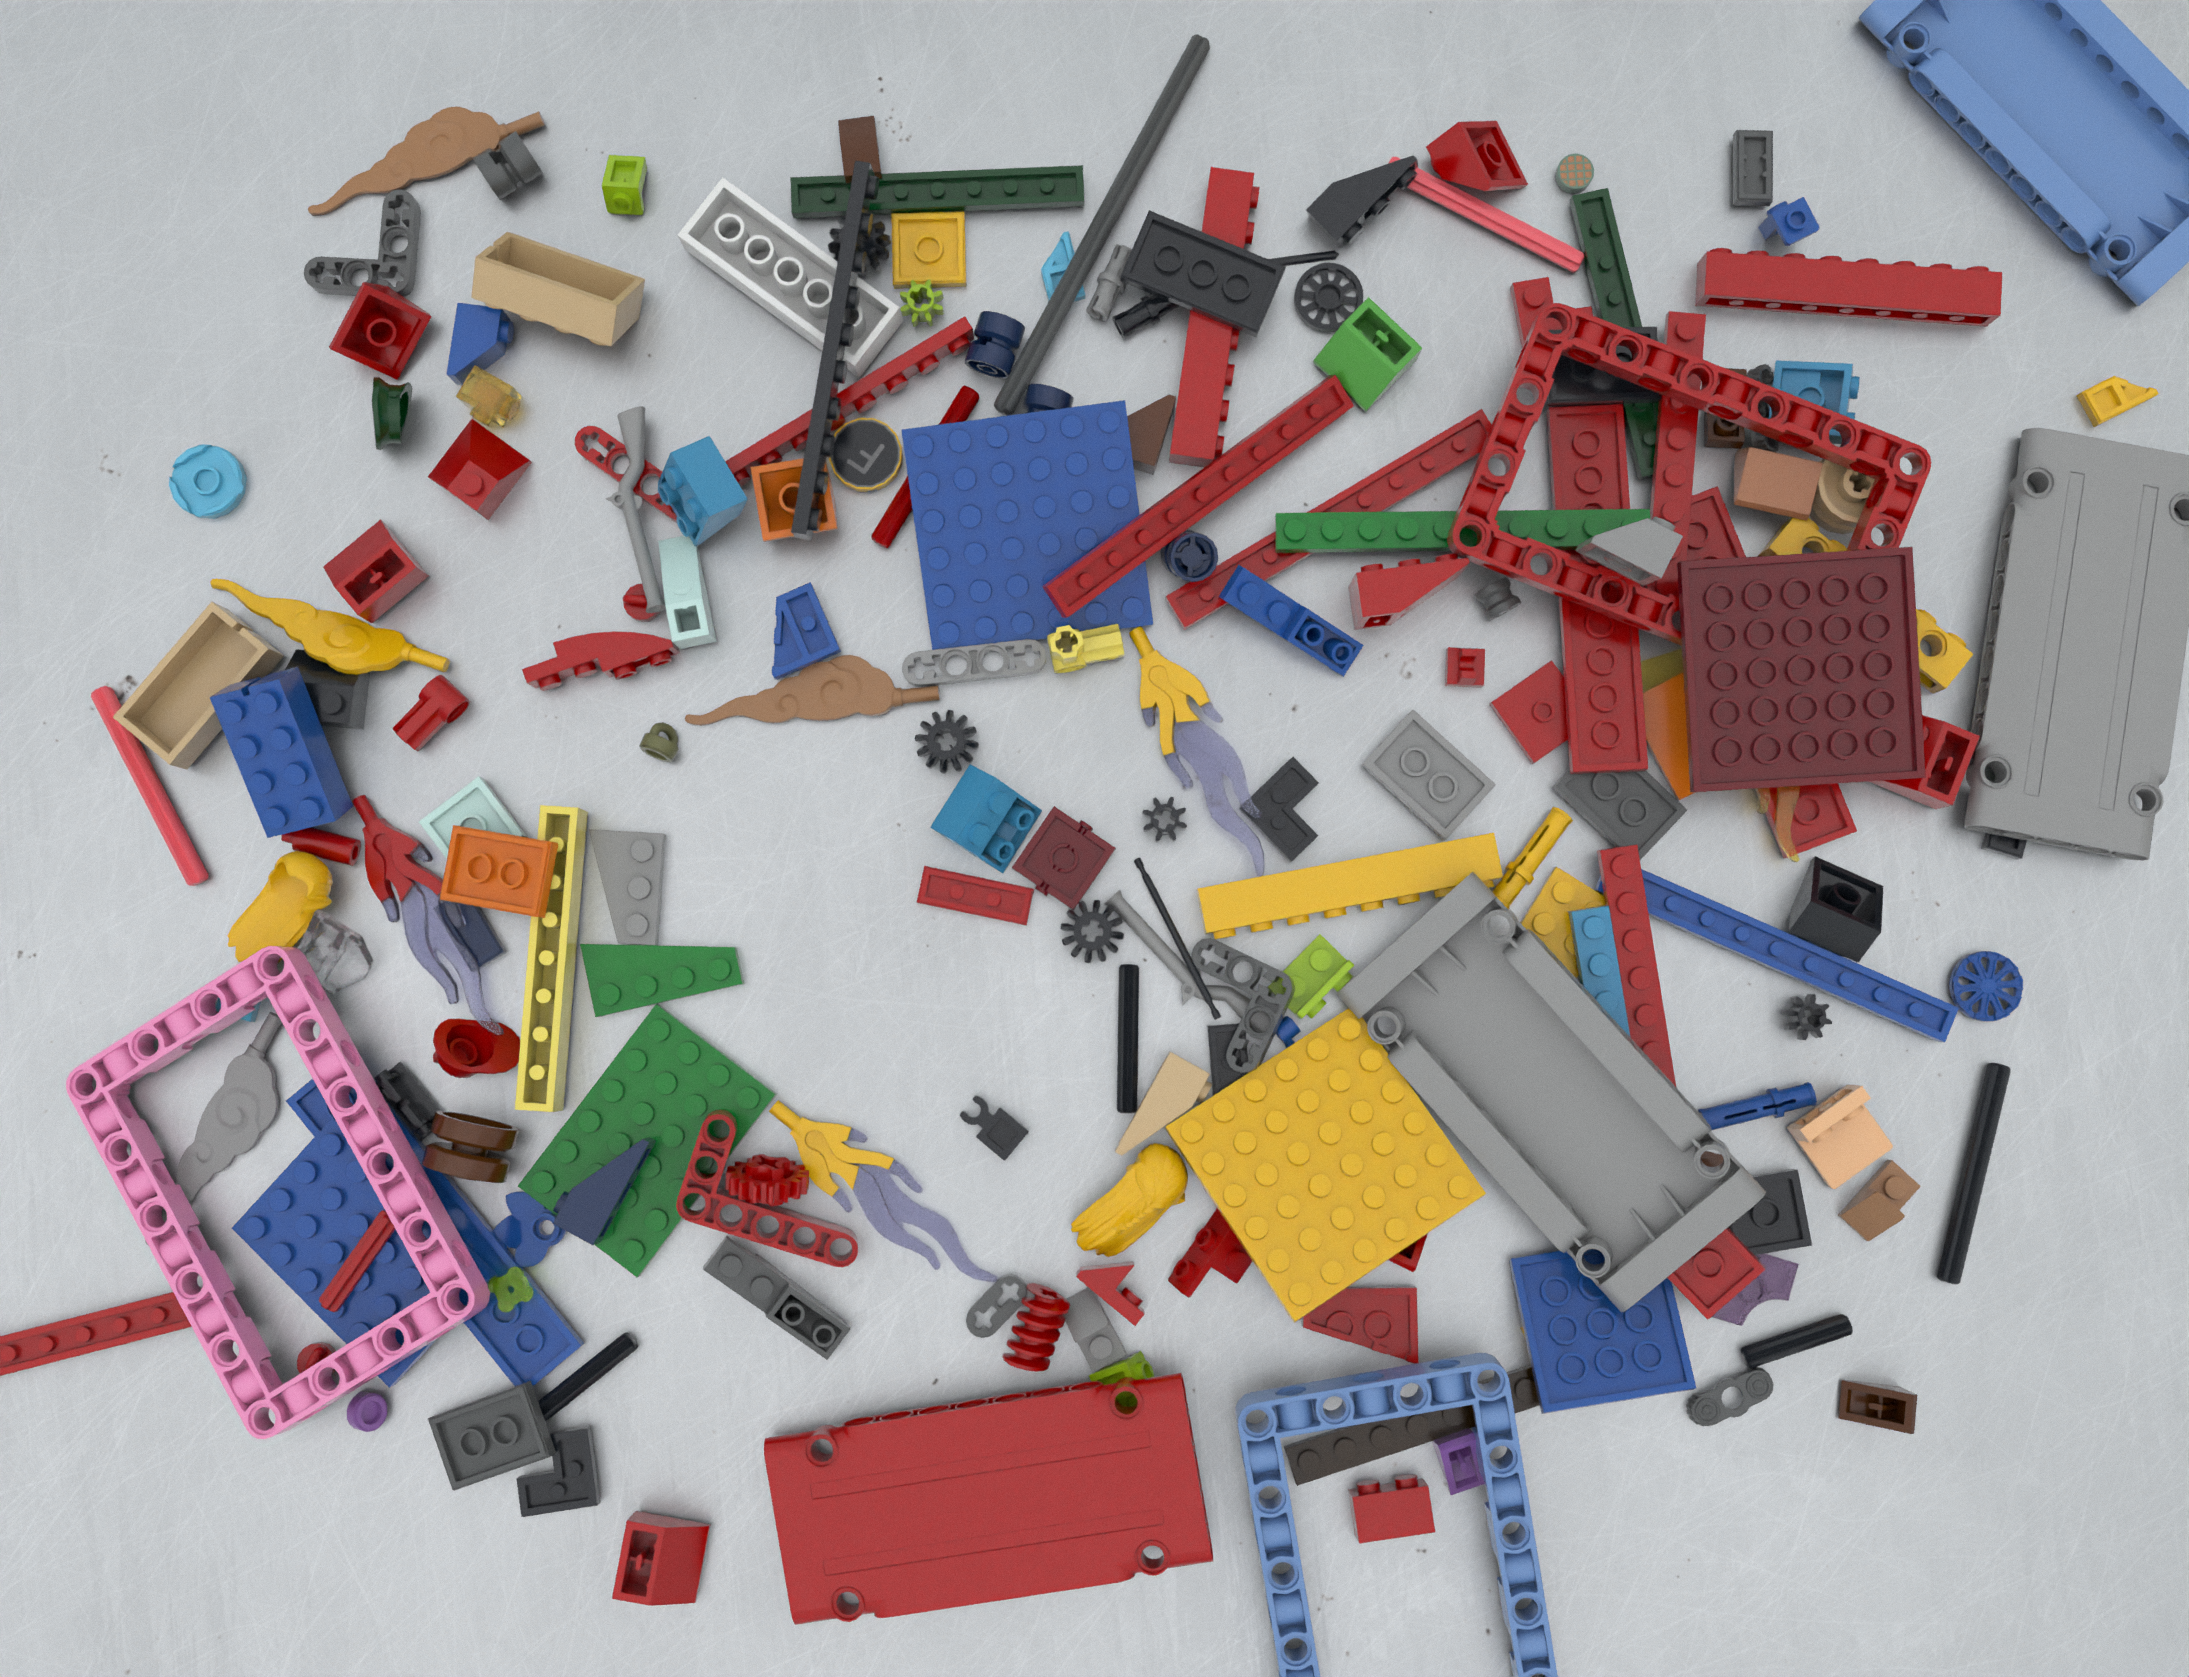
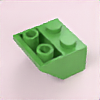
[1313,297,1422,412]

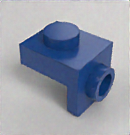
[1758,197,1820,246]

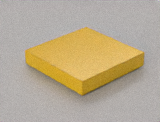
[891,211,967,289]

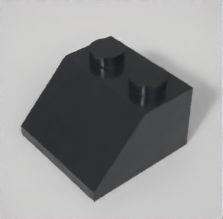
[285,649,370,730]
[1789,856,1884,962]

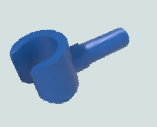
[1276,1016,1301,1048]

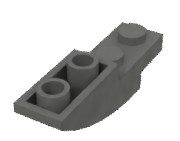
[703,1236,850,1360]

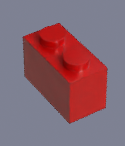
[1348,1474,1435,1544]

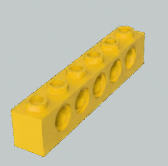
[1758,517,1973,694]

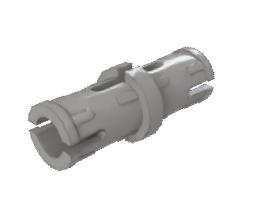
[1086,244,1132,321]

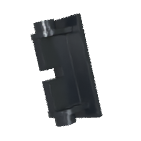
[374,1062,440,1142]

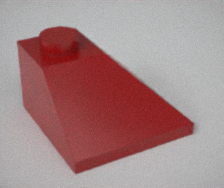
[1426,121,1528,191]
[428,419,532,520]

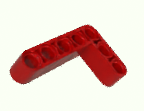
[676,1110,858,1267]

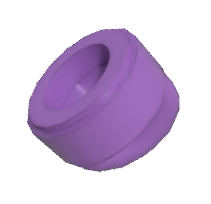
[347,1391,387,1432]

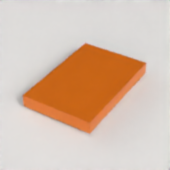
[1643,672,1695,801]
[440,825,558,918]

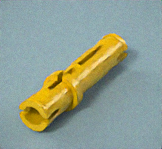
[1492,807,1573,909]

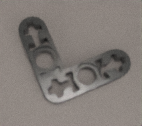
[304,189,421,297]
[1191,938,1295,1074]

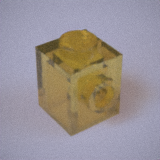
[456,365,522,427]

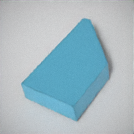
[1041,231,1085,302]

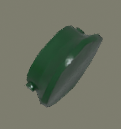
[372,377,413,450]

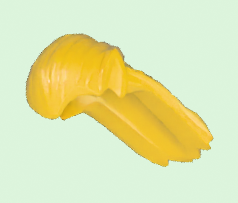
[227,851,333,964]
[1071,1143,1188,1257]

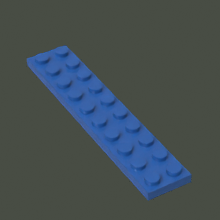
[286,1079,585,1386]

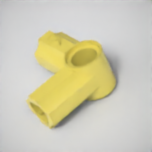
[1047,624,1125,673]

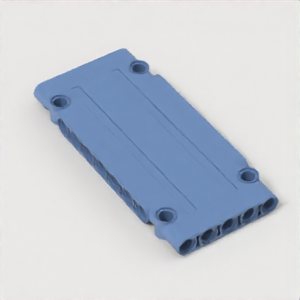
[1858,0,2189,306]

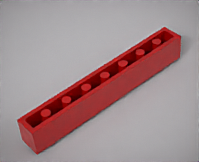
[1169,167,1260,467]
[1695,248,2002,327]

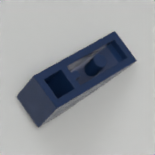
[552,1137,656,1245]

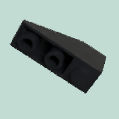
[1306,155,1418,247]

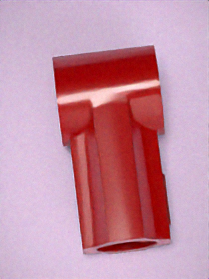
[392,675,470,751]

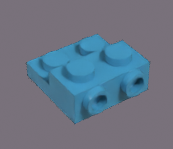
[1768,360,1860,444]

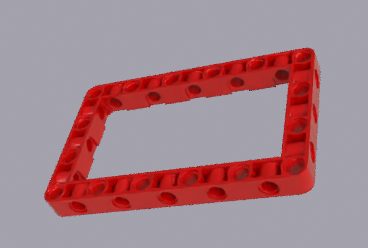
[1447,303,1932,646]

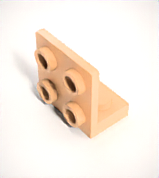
[1786,1085,1893,1189]

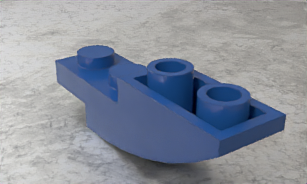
[1218,565,1364,677]

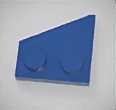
[772,582,841,680]

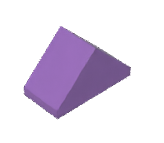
[1432,1428,1485,1495]

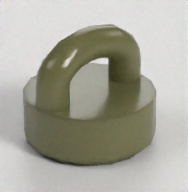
[639,722,679,762]

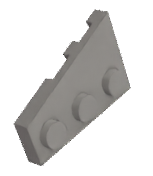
[589,829,666,945]

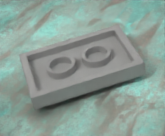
[1361,710,1496,840]

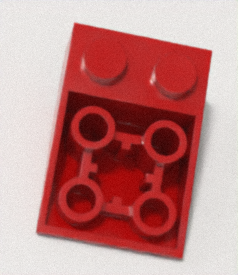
[1348,554,1470,630]
[1868,715,1980,810]

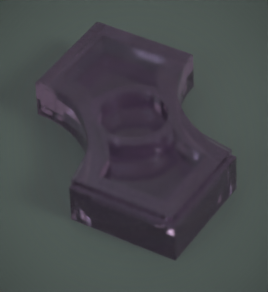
[1712,1254,1799,1326]

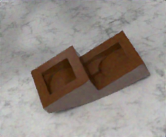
[838,116,882,183]

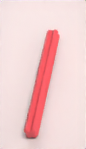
[1388,157,1585,272]
[91,686,209,886]

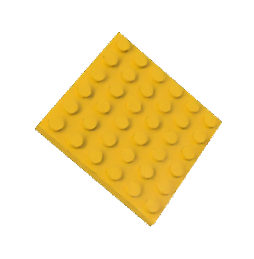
[1165,1008,1486,1323]

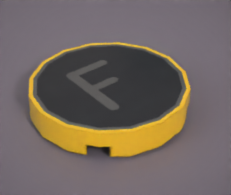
[829,418,903,492]

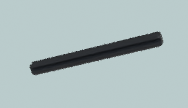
[1937,1063,2011,1284]

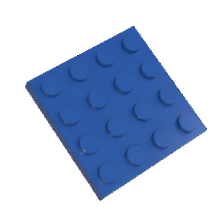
[1509,1249,1696,1414]

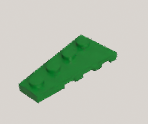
[580,944,744,1017]

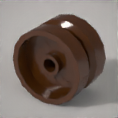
[422,1111,519,1183]

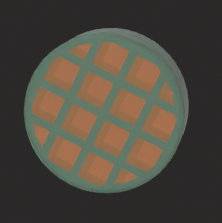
[1555,153,1594,194]

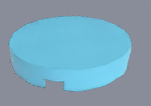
[169,444,247,519]

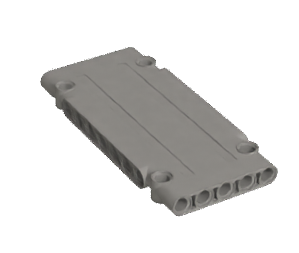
[1964,428,2189,861]
[1337,872,1766,1313]

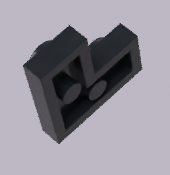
[1239,757,1319,863]
[516,1426,601,1517]

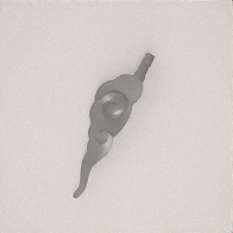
[145,1012,281,1246]

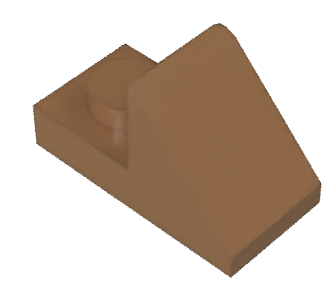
[1838,1160,1921,1242]

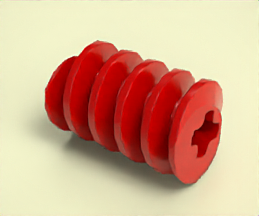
[1002,1283,1070,1372]

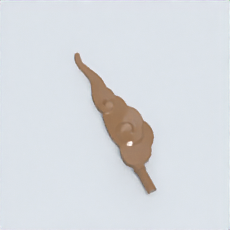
[308,107,545,216]
[685,655,940,726]

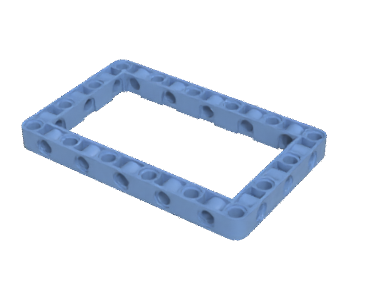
[1235,1353,1558,1677]

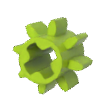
[900,279,944,327]

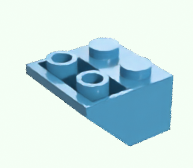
[658,436,748,546]
[930,764,1042,873]

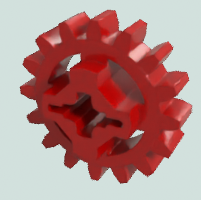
[725,1154,809,1206]

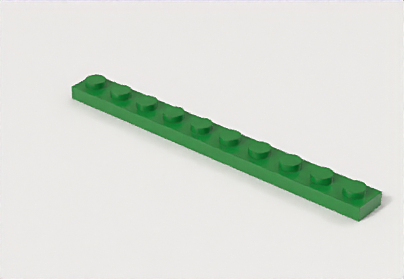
[1275,509,1650,553]

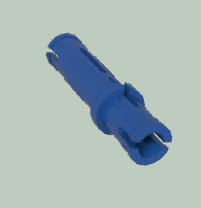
[1698,1082,1817,1130]

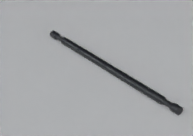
[1134,858,1221,1020]

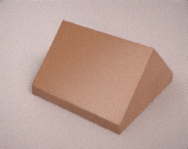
[1734,447,1823,521]

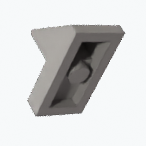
[1063,1287,1127,1373]

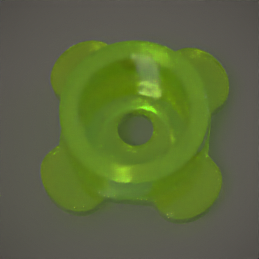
[488,1266,534,1312]

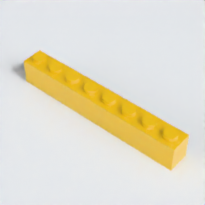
[1196,833,1503,940]

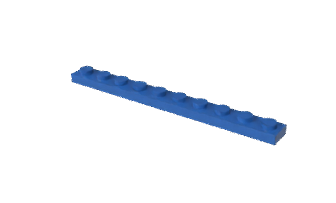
[1594,869,1959,1042]

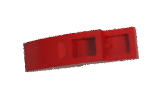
[522,631,680,691]

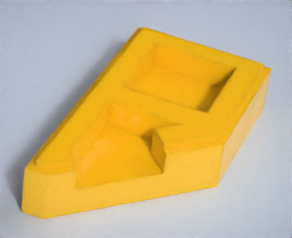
[2076,376,2159,427]

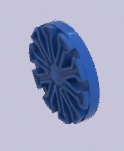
[1949,951,2023,1022]

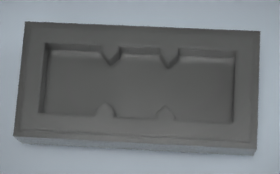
[1733,130,1773,206]

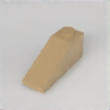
[1115,1051,1212,1156]

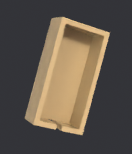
[471,232,645,346]
[113,602,284,770]

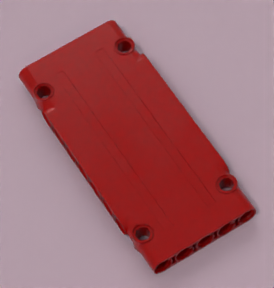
[764,1373,1213,1625]

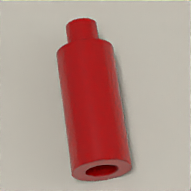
[281,827,361,866]

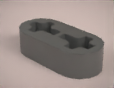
[966,1274,1027,1338]

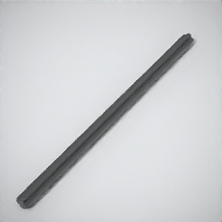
[994,34,1210,416]

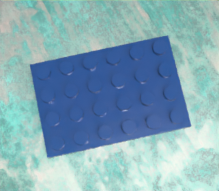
[232,1117,497,1388]

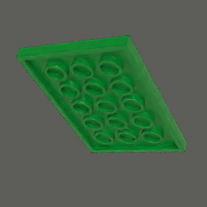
[518,1004,777,1277]

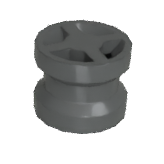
[1474,577,1521,621]

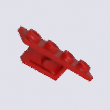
[1168,1208,1253,1298]

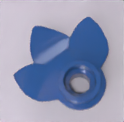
[493,1191,566,1268]

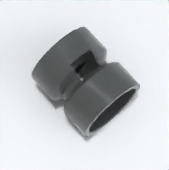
[472,131,543,200]

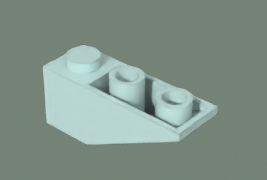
[658,536,717,649]

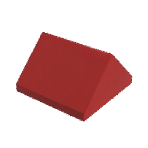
[329,282,432,380]

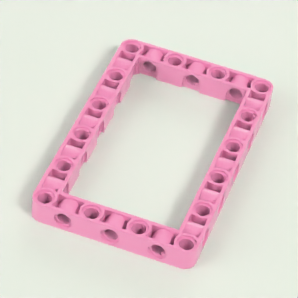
[66,946,490,1439]

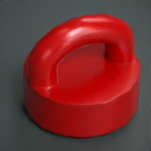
[623,584,661,622]
[297,1342,336,1375]

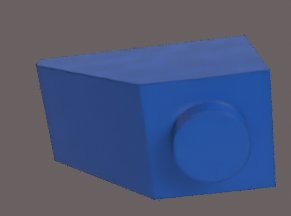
[446,303,514,385]

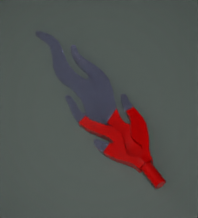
[352,795,504,1035]

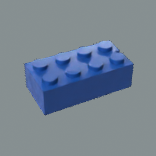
[210,667,353,838]

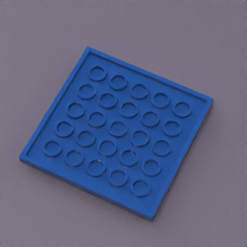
[901,400,1153,650]

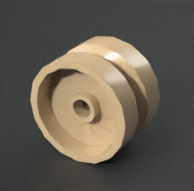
[1810,459,1875,534]

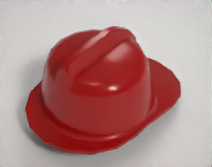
[433,1018,520,1078]

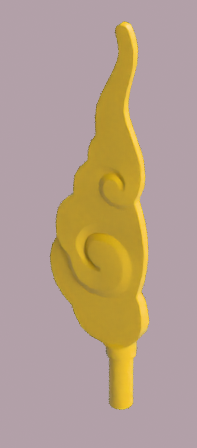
[210,579,450,675]

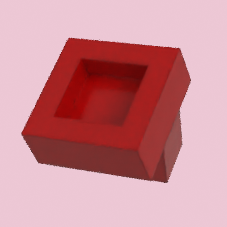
[1445,647,1485,688]

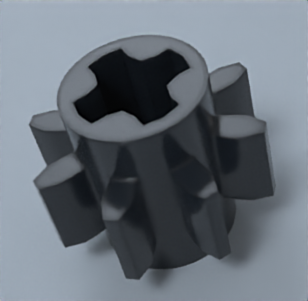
[1142,797,1187,843]
[1781,994,1832,1040]

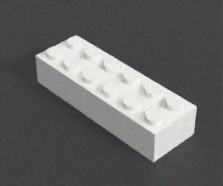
[678,177,903,378]

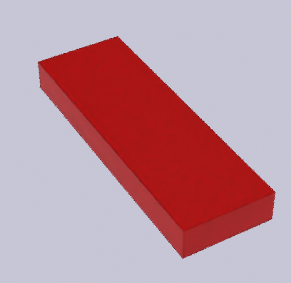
[917,866,1034,926]

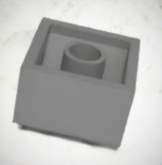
[1576,517,1683,586]

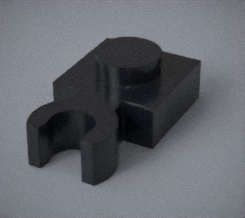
[960,1096,1029,1161]

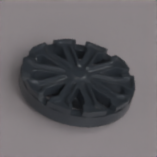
[1294,263,1363,332]

